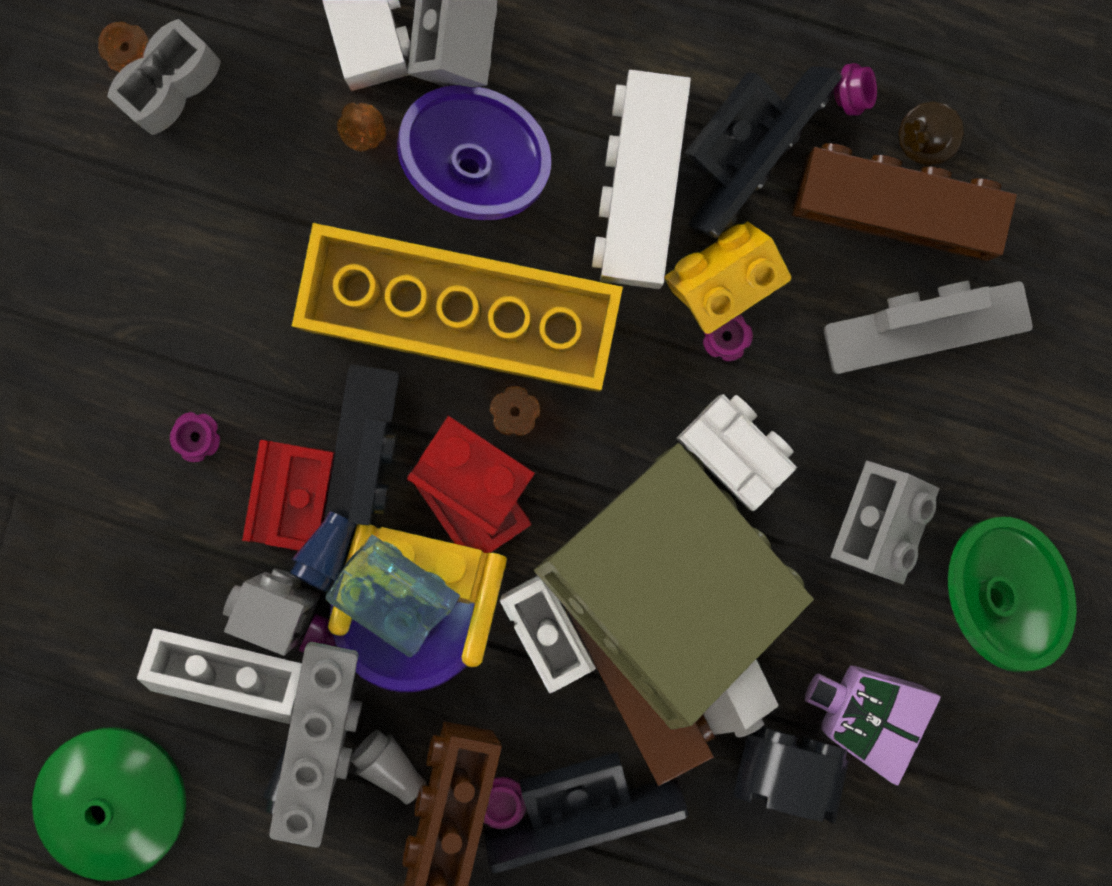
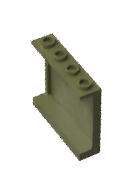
[534,443,814,730]

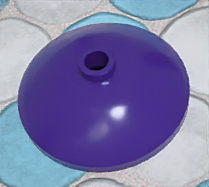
[397,85,551,220]
[330,575,474,692]

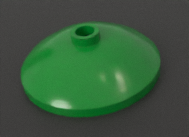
[948,517,1077,672]
[32,728,186,881]

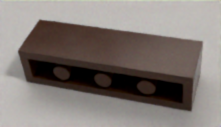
[792,143,1017,261]
[565,607,715,786]

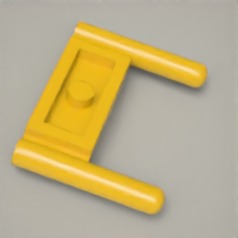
[328,524,507,667]

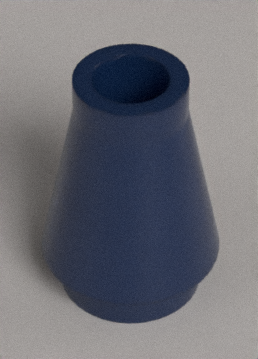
[290,511,357,592]

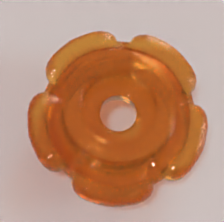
[98,21,148,72]
[337,102,386,151]
[490,386,540,436]

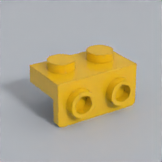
[664,221,791,334]

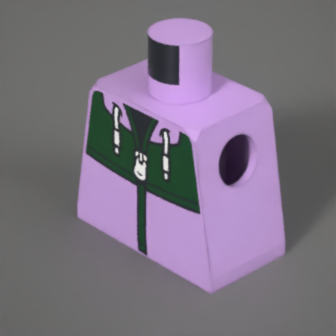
[805,665,941,786]

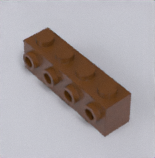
[397,721,502,886]

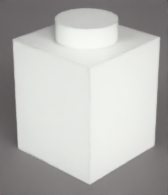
[703,660,779,737]

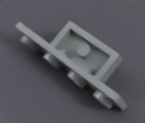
[823,281,1033,374]
[269,642,362,847]

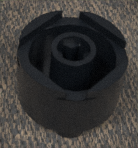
[733,726,849,823]

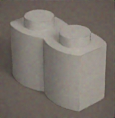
[107,19,221,135]

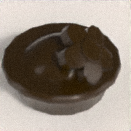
[898,101,964,166]

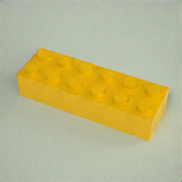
[292,223,623,392]

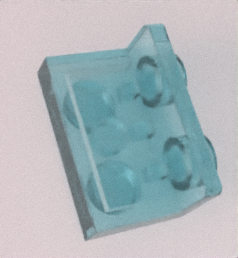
[326,534,460,657]

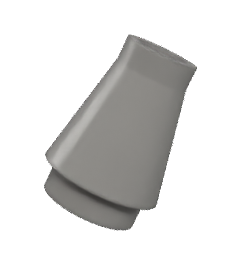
[350,730,426,804]

